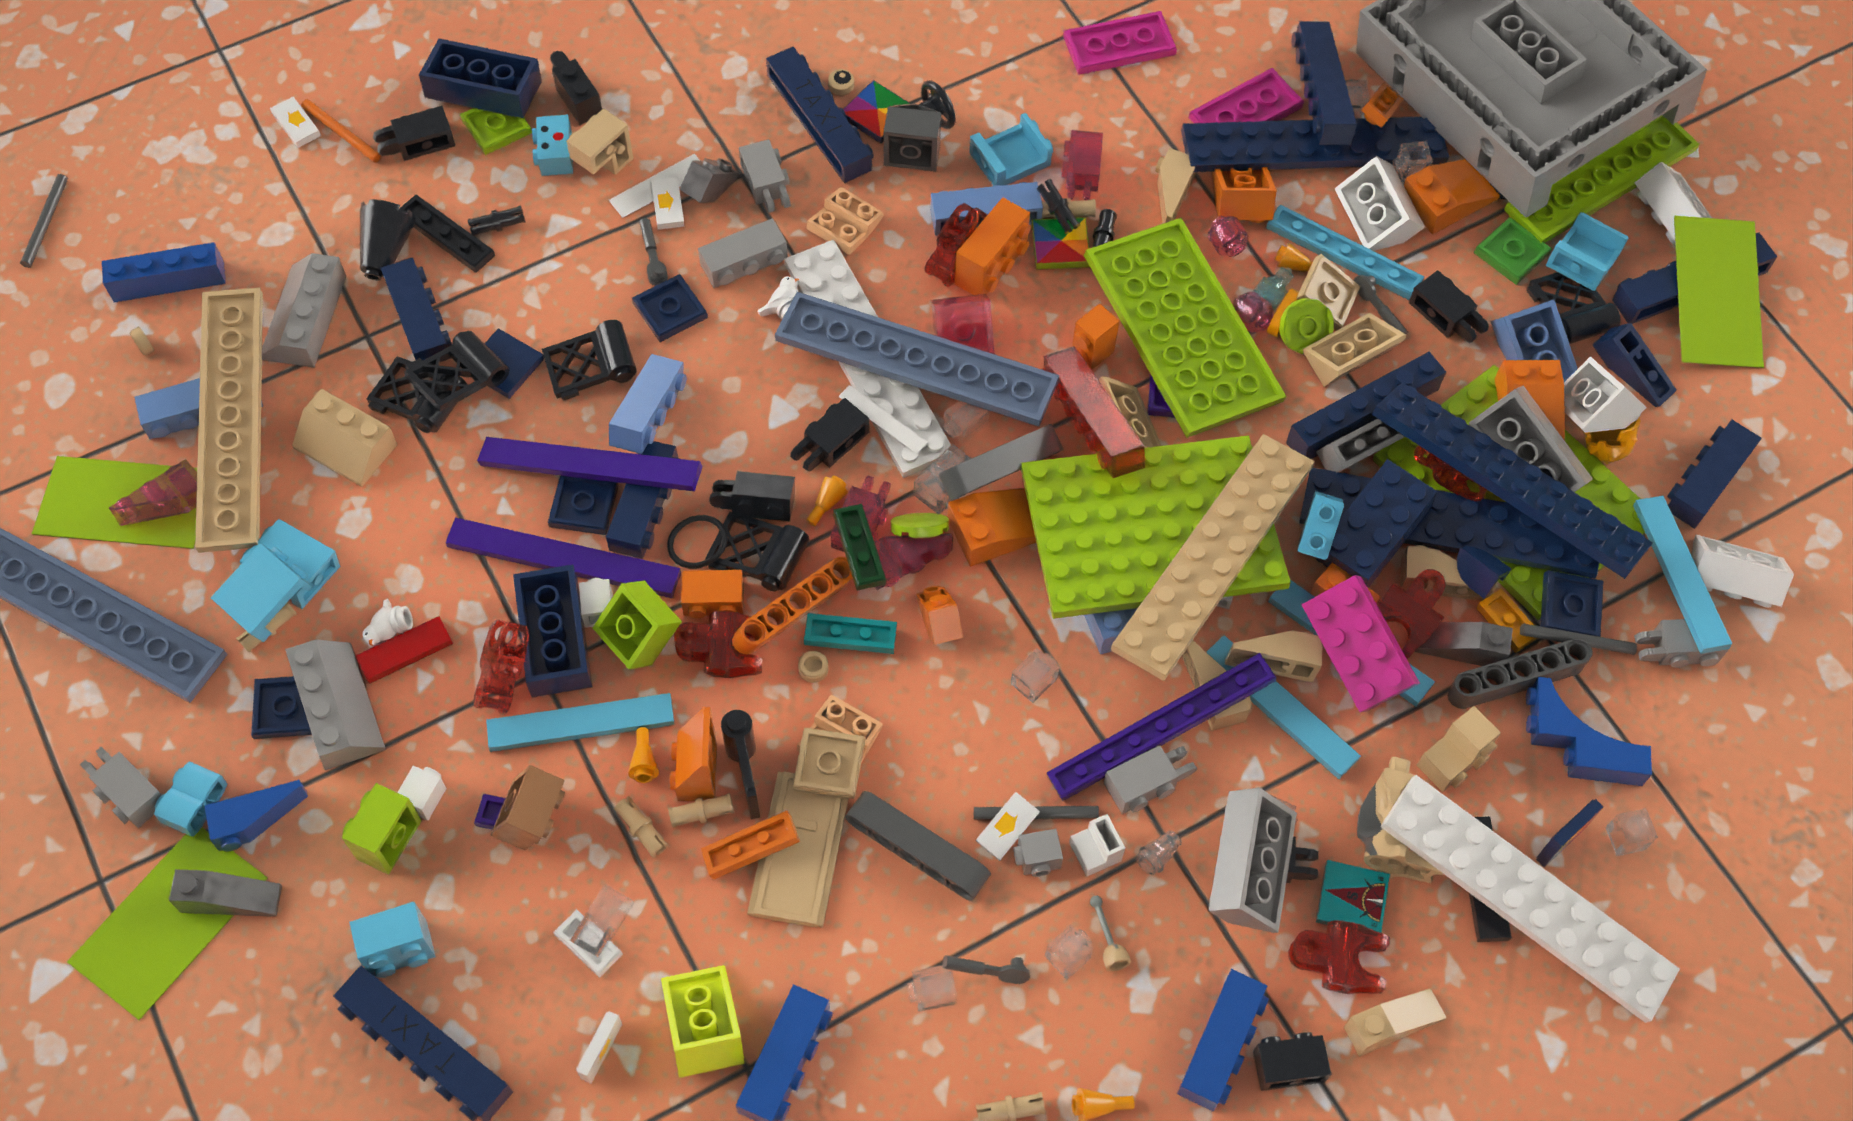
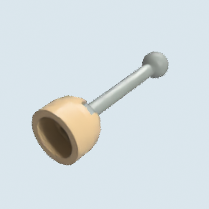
[1090,895,1131,971]

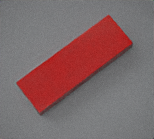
[355,616,453,684]

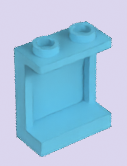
[969,113,1053,186]
[1546,212,1629,291]
[1297,491,1344,560]
[240,519,341,609]
[211,543,312,642]

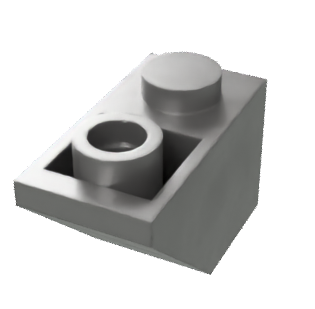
[680,158,740,203]

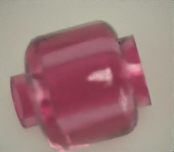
[1208,216,1248,257]
[1233,291,1273,333]

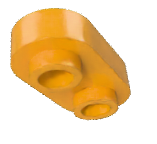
[1267,288,1299,338]

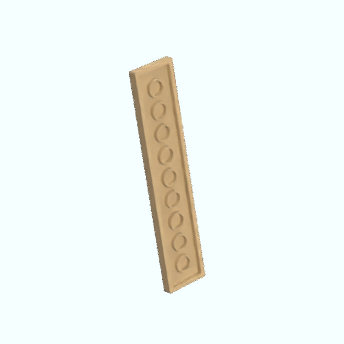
[195,287,263,553]
[1111,434,1315,681]

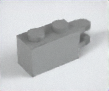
[739,139,791,213]
[1634,619,1728,668]
[1104,745,1197,814]
[80,747,161,828]

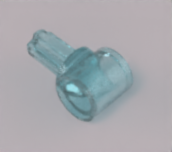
[1249,267,1294,313]

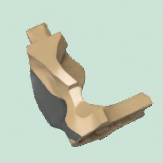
[1357,757,1443,883]

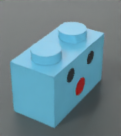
[532,115,574,176]

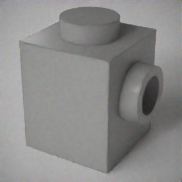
[1013,829,1063,877]

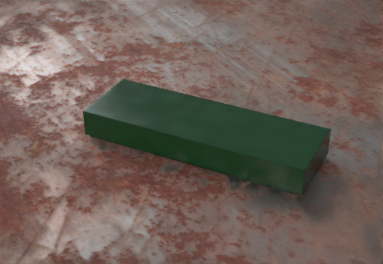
[833,504,886,591]

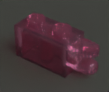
[1061,130,1103,200]
[830,476,891,552]

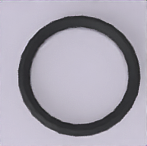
[667,515,728,569]

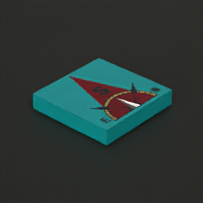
[1316,860,1390,937]

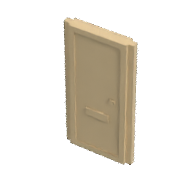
[747,771,849,928]

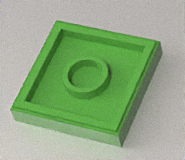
[1474,217,1552,285]

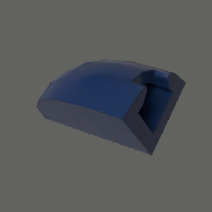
[1457,546,1511,599]

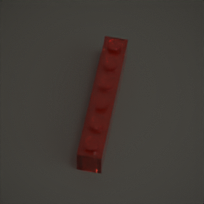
[1041,346,1145,478]

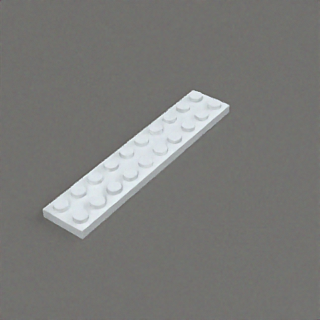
[784,239,955,478]
[1380,775,1680,1023]

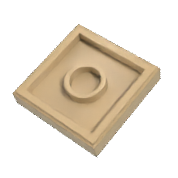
[1297,254,1360,331]
[792,727,866,799]

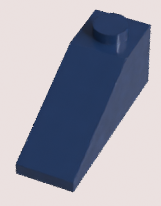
[1592,323,1677,407]

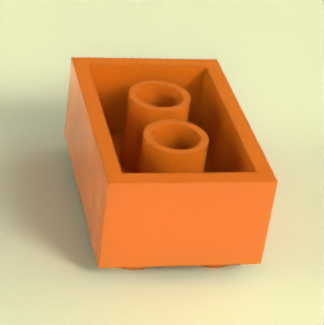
[955,197,1031,300]

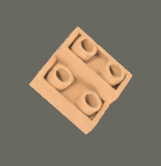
[806,187,884,255]
[797,694,883,761]

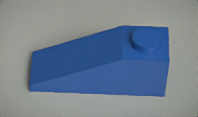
[204,780,308,851]

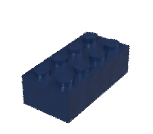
[419,38,542,118]
[1316,459,1437,588]
[513,564,592,697]

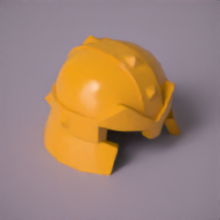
[1583,418,1641,464]

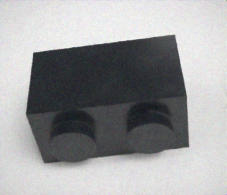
[1253,1032,1332,1091]

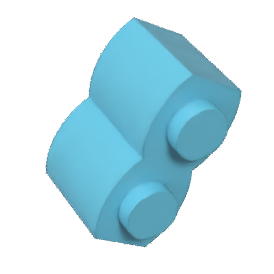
[154,761,227,837]

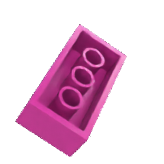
[1301,575,1420,713]

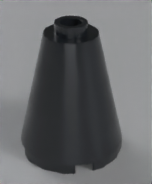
[360,199,416,280]

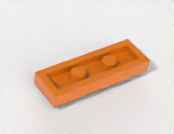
[1361,82,1403,128]
[701,810,800,880]

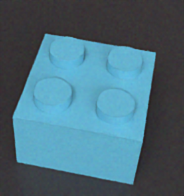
[349,902,436,978]

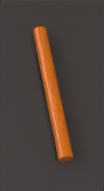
[301,99,382,163]

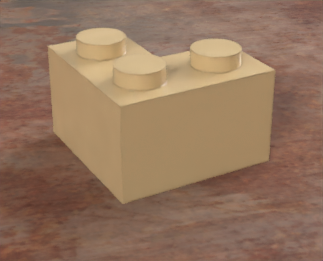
[566,108,634,175]
[1416,706,1501,792]

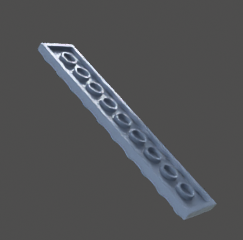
[775,292,1059,427]
[0,528,228,703]

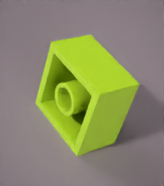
[592,580,682,670]
[342,783,422,875]

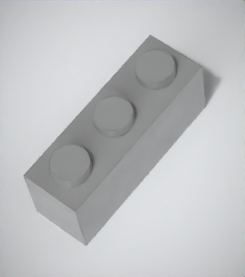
[698,218,788,288]
[1316,419,1406,473]

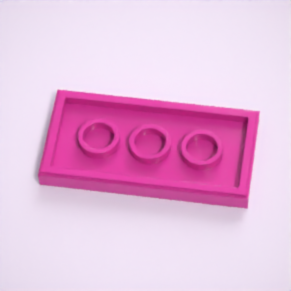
[1063,11,1177,75]
[1189,68,1304,123]

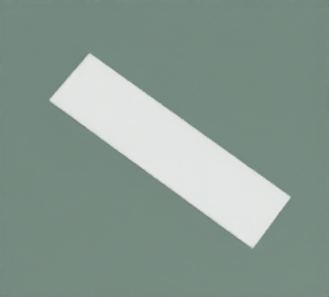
[609,154,699,218]

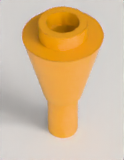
[1274,242,1313,272]
[806,475,849,527]
[628,727,659,783]
[1071,1088,1135,1121]

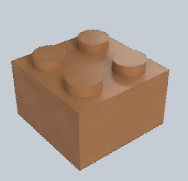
[490,765,565,850]

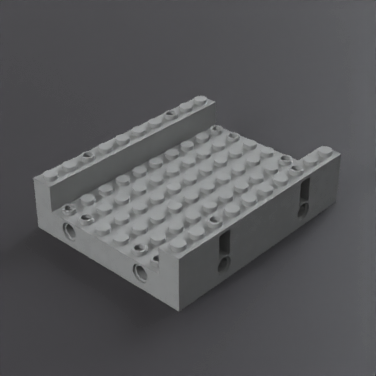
[1356,0,1707,218]

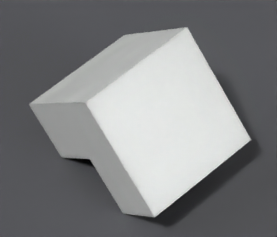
[1069,814,1125,877]

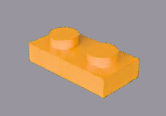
[1476,588,1537,653]

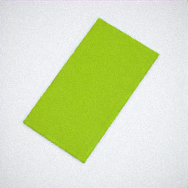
[1674,215,1764,368]
[32,456,197,549]
[67,827,268,1020]

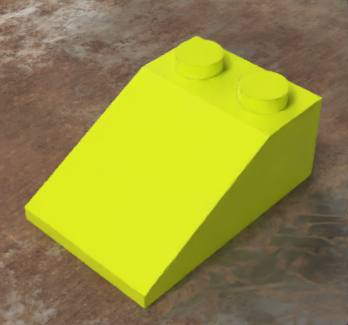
[661,965,745,1078]

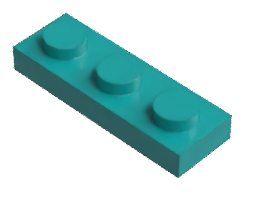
[804,613,897,654]

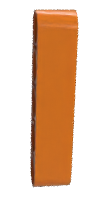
[732,557,853,654]

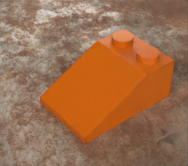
[1404,159,1500,235]
[1212,167,1277,223]
[1495,360,1565,441]
[947,488,1036,567]
[670,707,717,801]

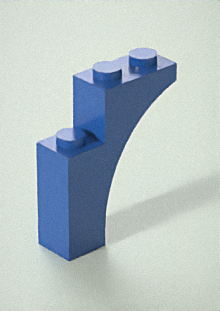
[1526,677,1652,786]

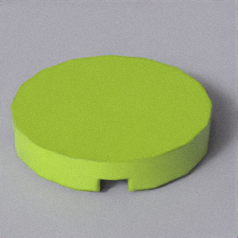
[1279,298,1334,354]
[891,513,949,538]

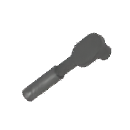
[639,218,668,286]
[1354,275,1408,335]
[942,956,1030,984]

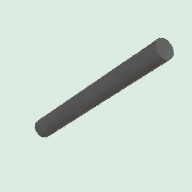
[20,174,68,268]
[1520,623,1637,655]
[974,806,1099,820]

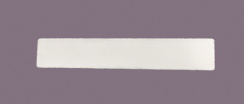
[839,385,928,454]

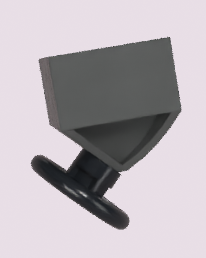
[884,80,956,172]

